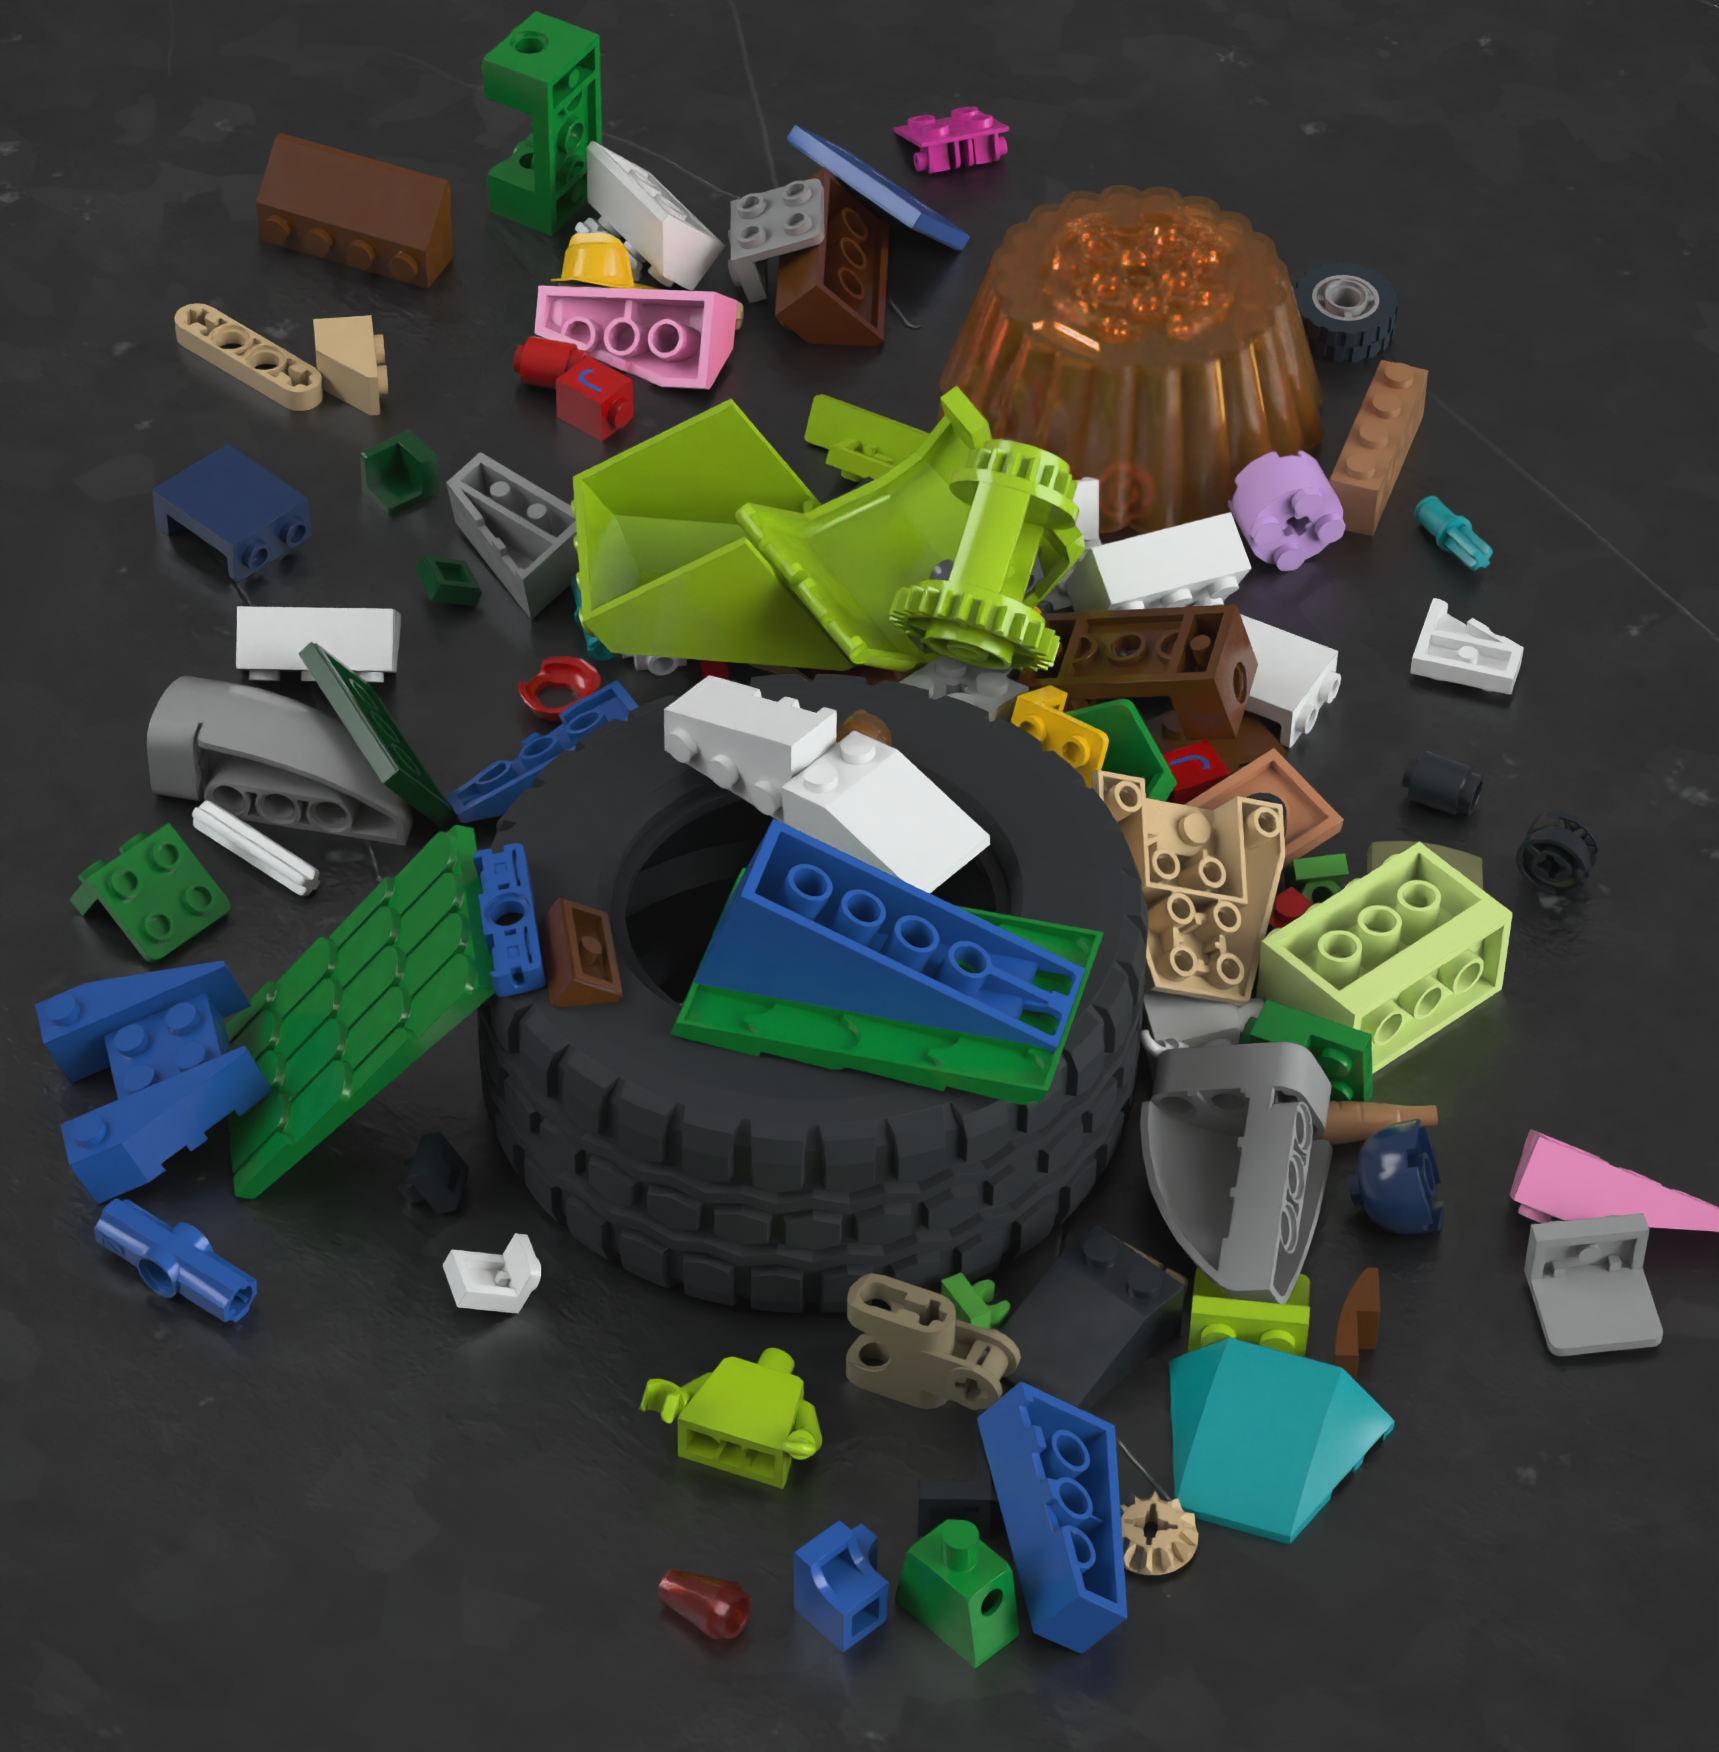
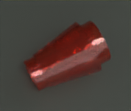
[658,1568,752,1639]

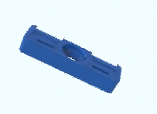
[473,843,547,997]

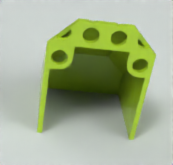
[571,399,862,671]

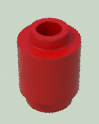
[513,336,588,390]

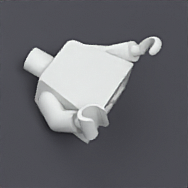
[1140,978,1264,1080]

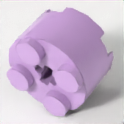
[1228,451,1346,571]

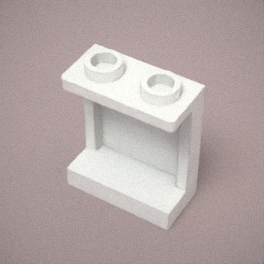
[1240,614,1341,748]

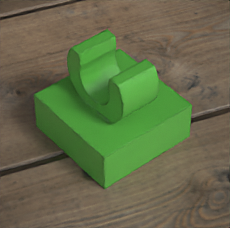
[1283,853,1349,903]
[941,1272,1010,1349]

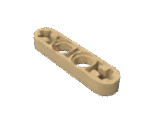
[174,303,323,411]

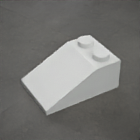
[781,730,990,893]

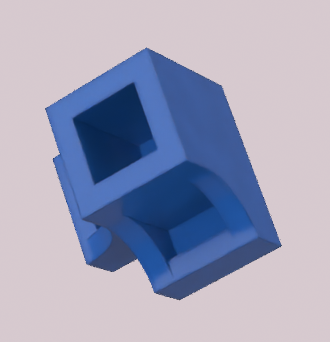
[794,1520,889,1653]

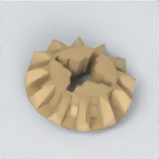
[1120,1491,1199,1575]

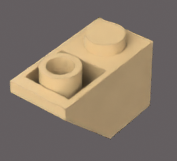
[313,315,389,415]

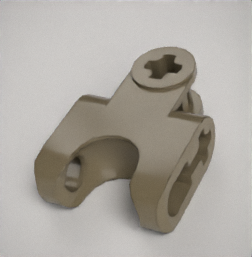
[846,1273,1021,1411]

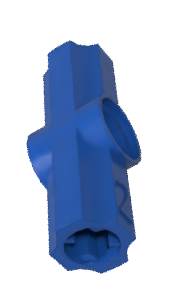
[94,1198,258,1323]

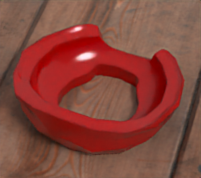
[518,656,601,722]

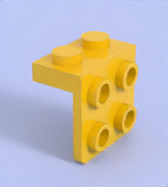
[1010,685,1109,788]

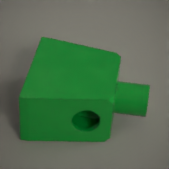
[895,1519,1019,1669]

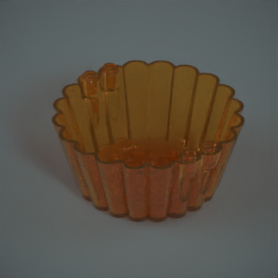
[937,185,1324,534]

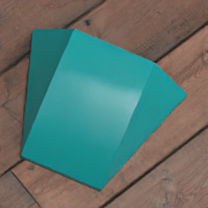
[1168,1337,1395,1544]

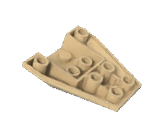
[1092,770,1285,1005]

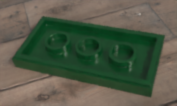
[298,641,455,828]

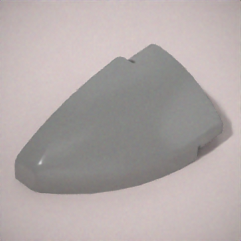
[147,676,414,845]
[1140,1042,1333,1304]

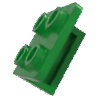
[1064,699,1177,802]
[69,823,230,963]

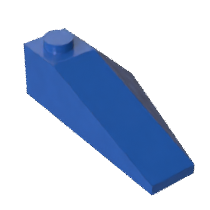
[446,680,639,823]

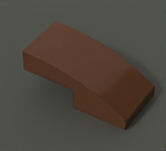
[1333,1267,1380,1381]

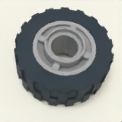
[1290,262,1399,362]

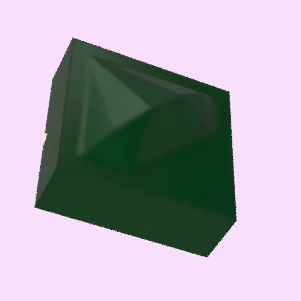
[415,556,483,606]

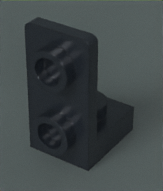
[917,1408,1002,1537]

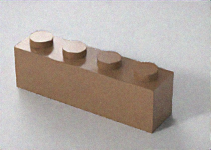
[1329,360,1428,536]

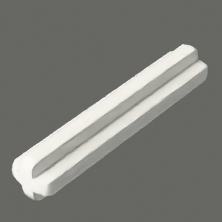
[192,801,320,896]

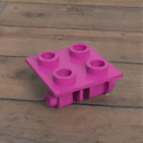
[893,107,1009,174]

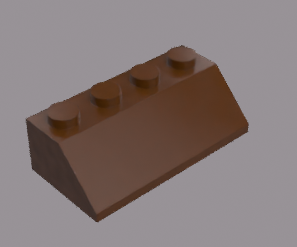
[256,133,453,289]
[775,167,890,346]

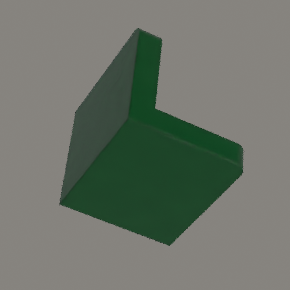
[360,429,439,515]

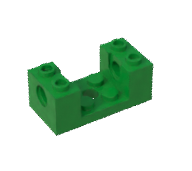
[481,11,602,236]

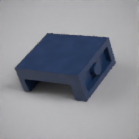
[152,443,311,582]

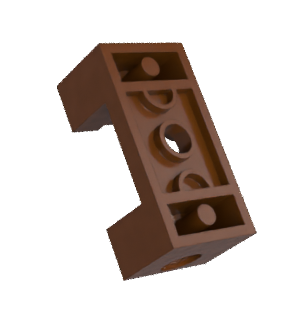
[1017,604,1258,741]

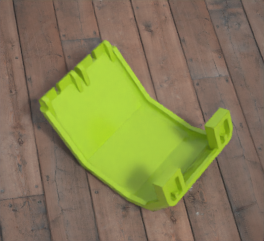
[735,385,1086,674]

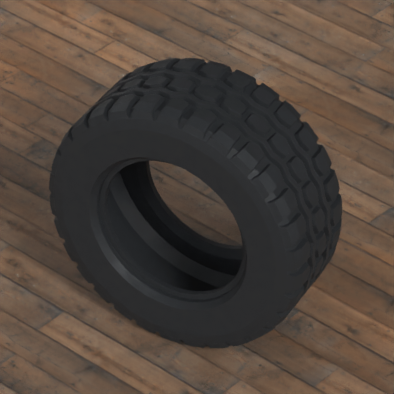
[477,674,1148,1313]

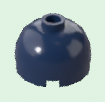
[1348,1119,1444,1235]

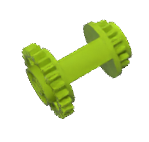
[889,439,1079,672]

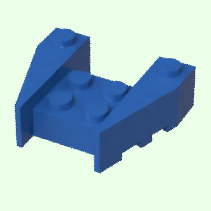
[35,960,273,1204]

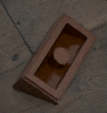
[539,898,623,1007]

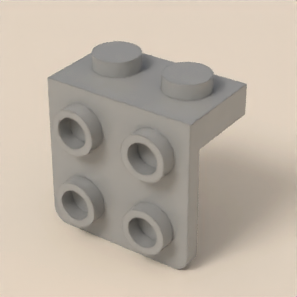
[728,178,825,303]
[1524,1213,1663,1356]

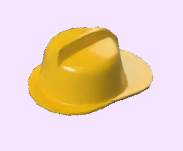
[551,232,659,290]

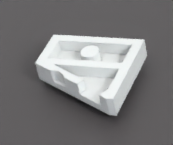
[1410,598,1524,695]

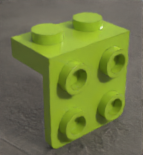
[1188,1268,1310,1358]

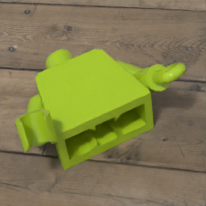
[639,1348,823,1489]

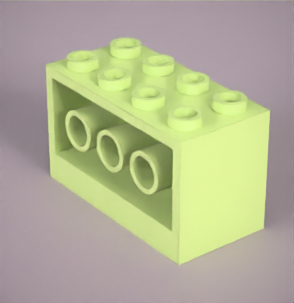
[1256,842,1513,1074]

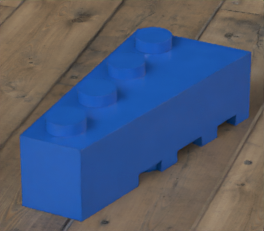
[977,1381,1128,1654]

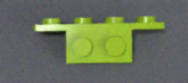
[804,394,930,482]

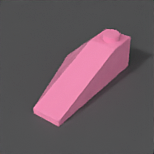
[534,286,737,390]
[1509,1129,1719,1232]

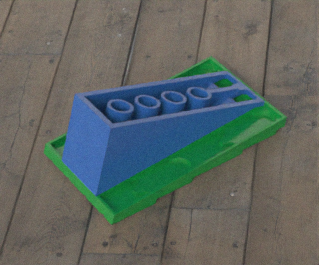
[670,818,1104,1105]

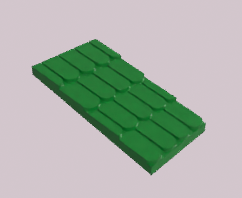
[225,825,495,1199]

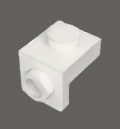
[442,1233,541,1314]

